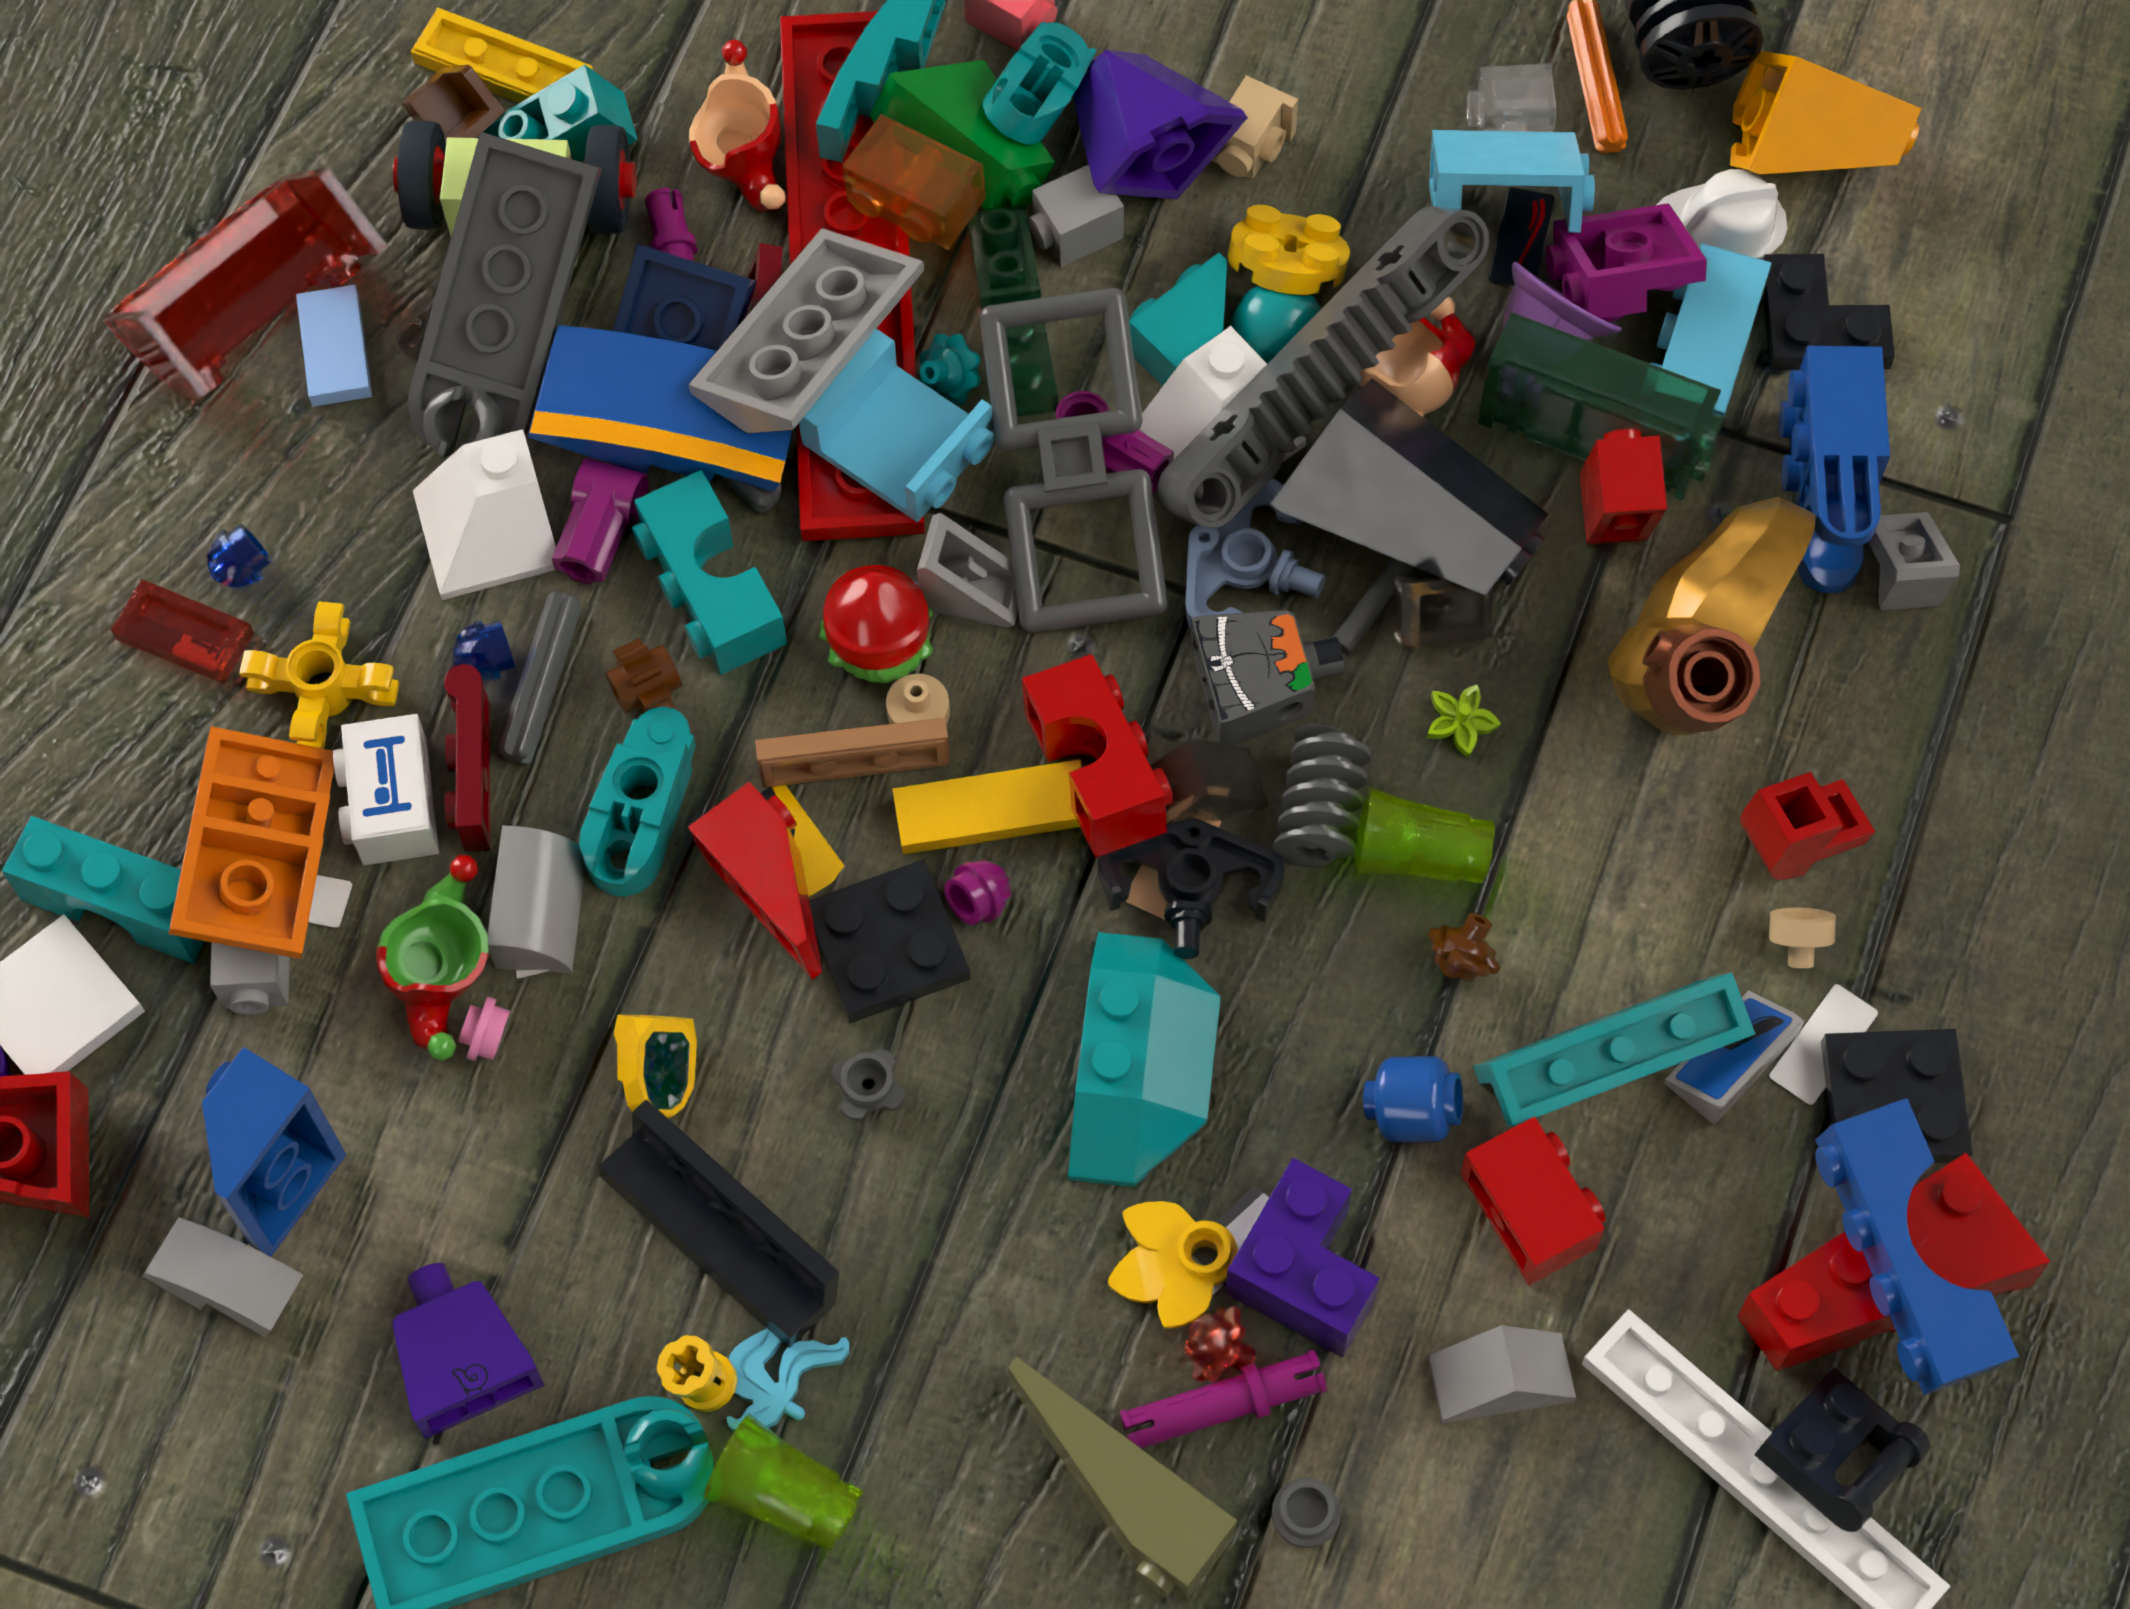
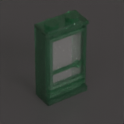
[1478,312,1725,501]

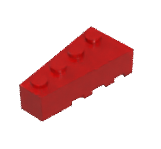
[1737,1153,2051,1372]

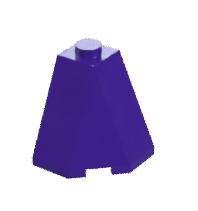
[1073,49,1248,199]

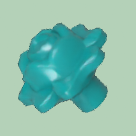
[919,333,981,405]

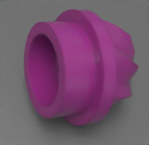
[945,860,1012,925]

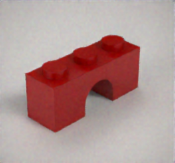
[1022,654,1173,858]

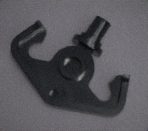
[1097,818,1285,959]

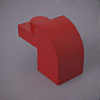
[1739,771,1876,880]

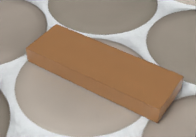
[755,717,950,788]

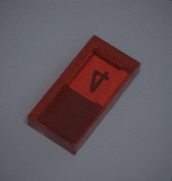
[111,579,254,684]

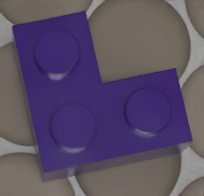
[1225,1158,1380,1358]

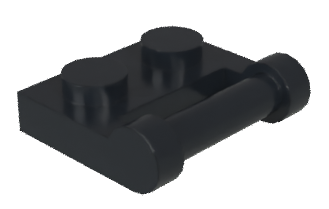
[1754,1367,1930,1532]

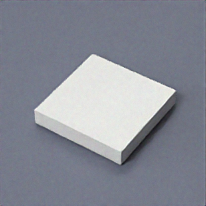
[0,914,145,1075]

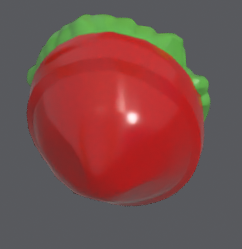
[819,565,933,684]

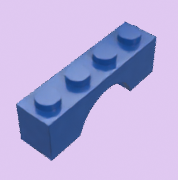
[1815,1098,2019,1395]

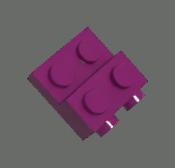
[1545,203,1707,321]

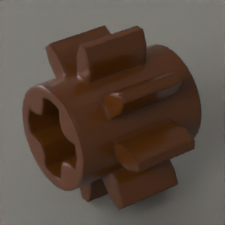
[605,638,683,714]

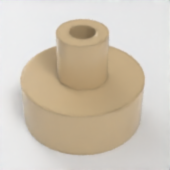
[886,674,950,725]
[1769,908,1836,968]

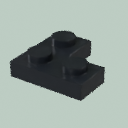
[1763,254,1895,370]

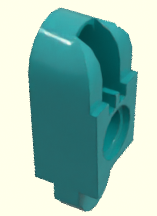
[983,22,1097,145]
[579,707,696,897]

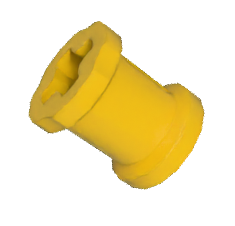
[657,1335,738,1412]

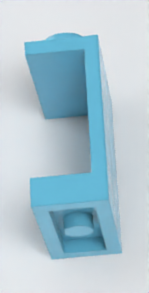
[1429,130,1595,233]
[799,328,995,523]

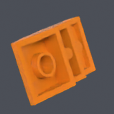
[168,726,334,959]

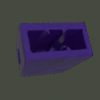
[392,1263,545,1439]

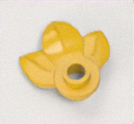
[1108,1201,1238,1328]

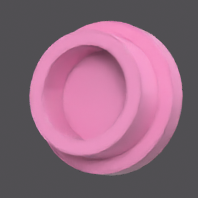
[458,996,510,1062]

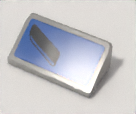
[1664,991,1804,1125]

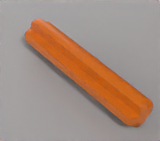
[1566,0,1628,154]

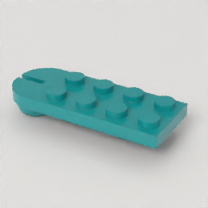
[346,1396,716,1609]

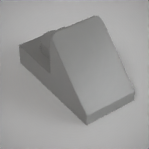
[1868,512,1960,610]

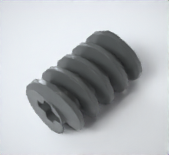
[1273,723,1372,867]

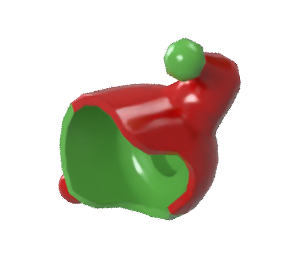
[376,855,489,1061]

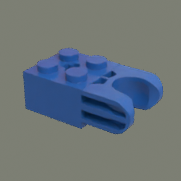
[1778,346,1890,593]

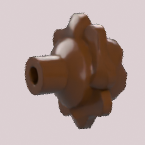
[1427,913,1501,982]

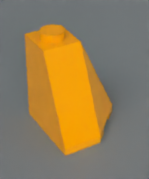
[1730,51,1922,174]

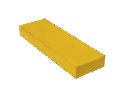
[411,8,593,103]
[892,759,1082,855]

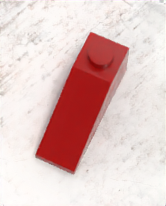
[688,782,822,980]

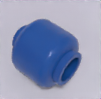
[1363,1056,1463,1143]

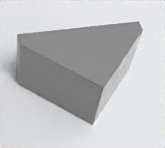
[917,513,1018,628]
[1428,1325,1576,1424]

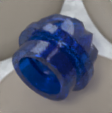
[207,524,272,588]
[452,619,515,681]

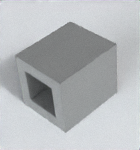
[1028,165,1124,267]

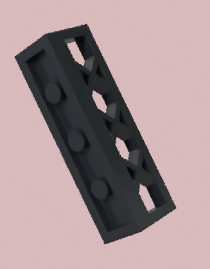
[599,1099,839,1348]

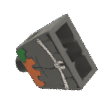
[1190,610,1344,750]

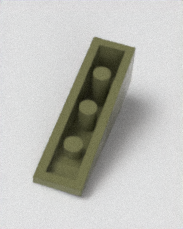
[1008,1356,1238,1602]

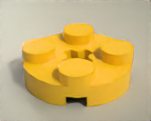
[1227,204,1350,295]

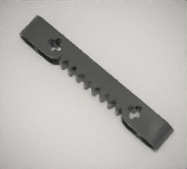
[1157,206,1489,528]

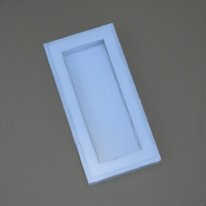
[296,284,372,407]

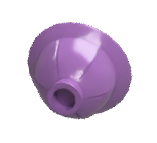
[1499,262,1622,376]

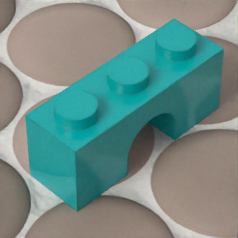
[632,469,787,675]
[2,816,205,964]

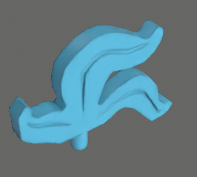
[726,1328,850,1439]

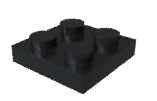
[809,859,971,1024]
[1821,1029,1973,1163]

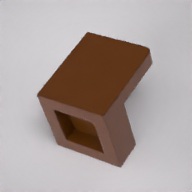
[401,64,506,142]

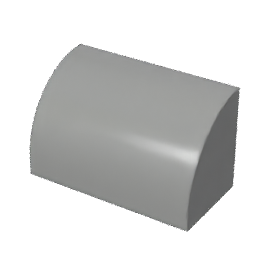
[487,825,586,973]

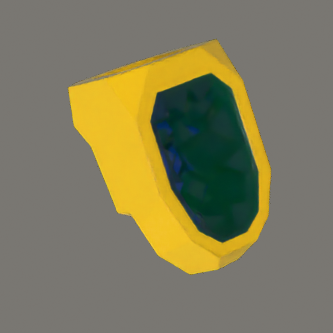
[614,1014,697,1118]

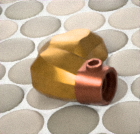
[1608,497,1816,736]

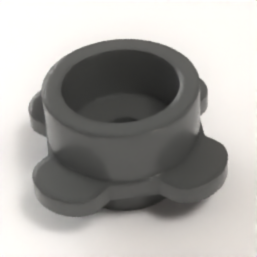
[832,1049,905,1121]

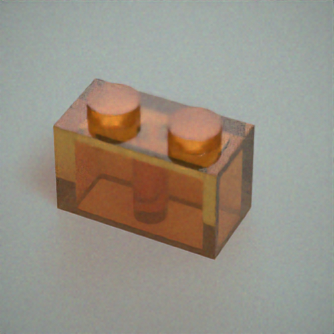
[842,114,986,250]

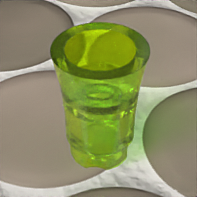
[1353,786,1495,883]
[703,1413,863,1552]

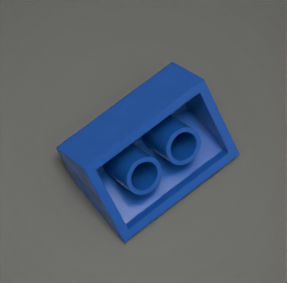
[202,1047,347,1257]

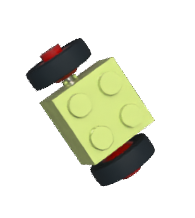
[393,121,637,267]

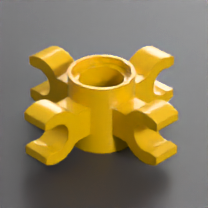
[239,601,400,749]

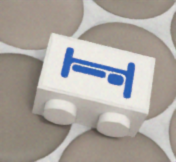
[333,714,439,866]

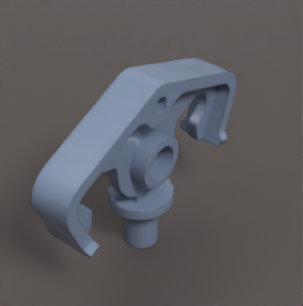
[1185,478,1326,629]

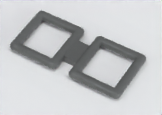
[979,288,1168,633]

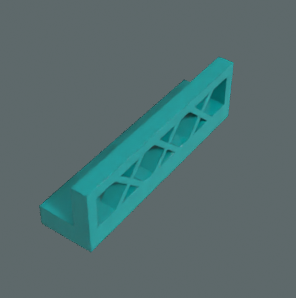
[1473,972,1755,1126]

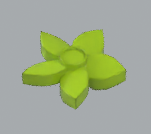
[1426,684,1501,758]

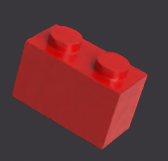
[1579,429,1667,545]
[1460,1116,1606,1286]

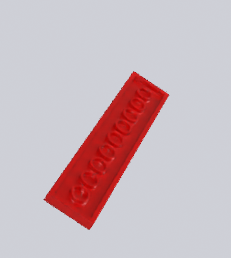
[780,11,925,541]

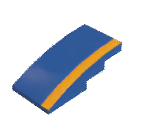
[527,325,793,492]

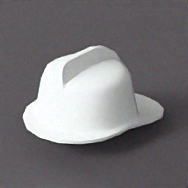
[1657,169,1788,259]

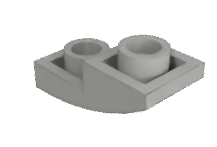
[142,1217,303,1337]

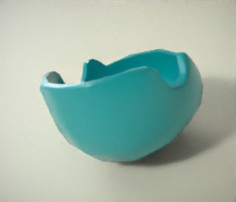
[1227,285,1322,364]

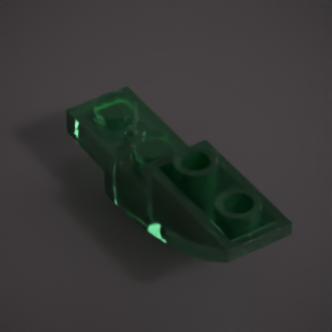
[966,205,1058,417]

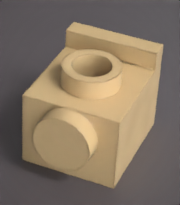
[1211,75,1298,180]

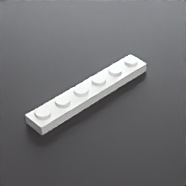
[1582,1309,1950,1609]

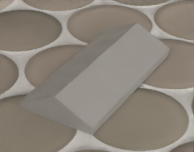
[689,228,925,433]

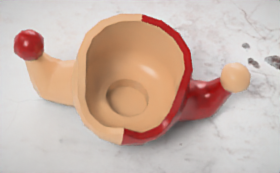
[689,39,785,213]
[1358,297,1476,417]

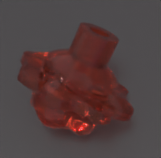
[1184,1306,1256,1383]

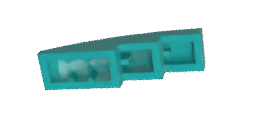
[816,0,947,162]

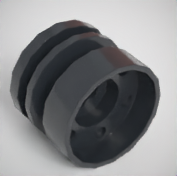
[1625,0,1764,90]

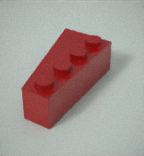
[0,1071,89,1217]

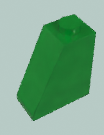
[869,60,1055,211]

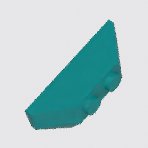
[1068,932,1221,1187]

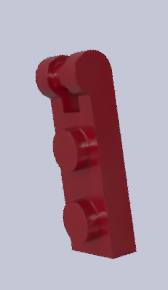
[444,664,491,852]

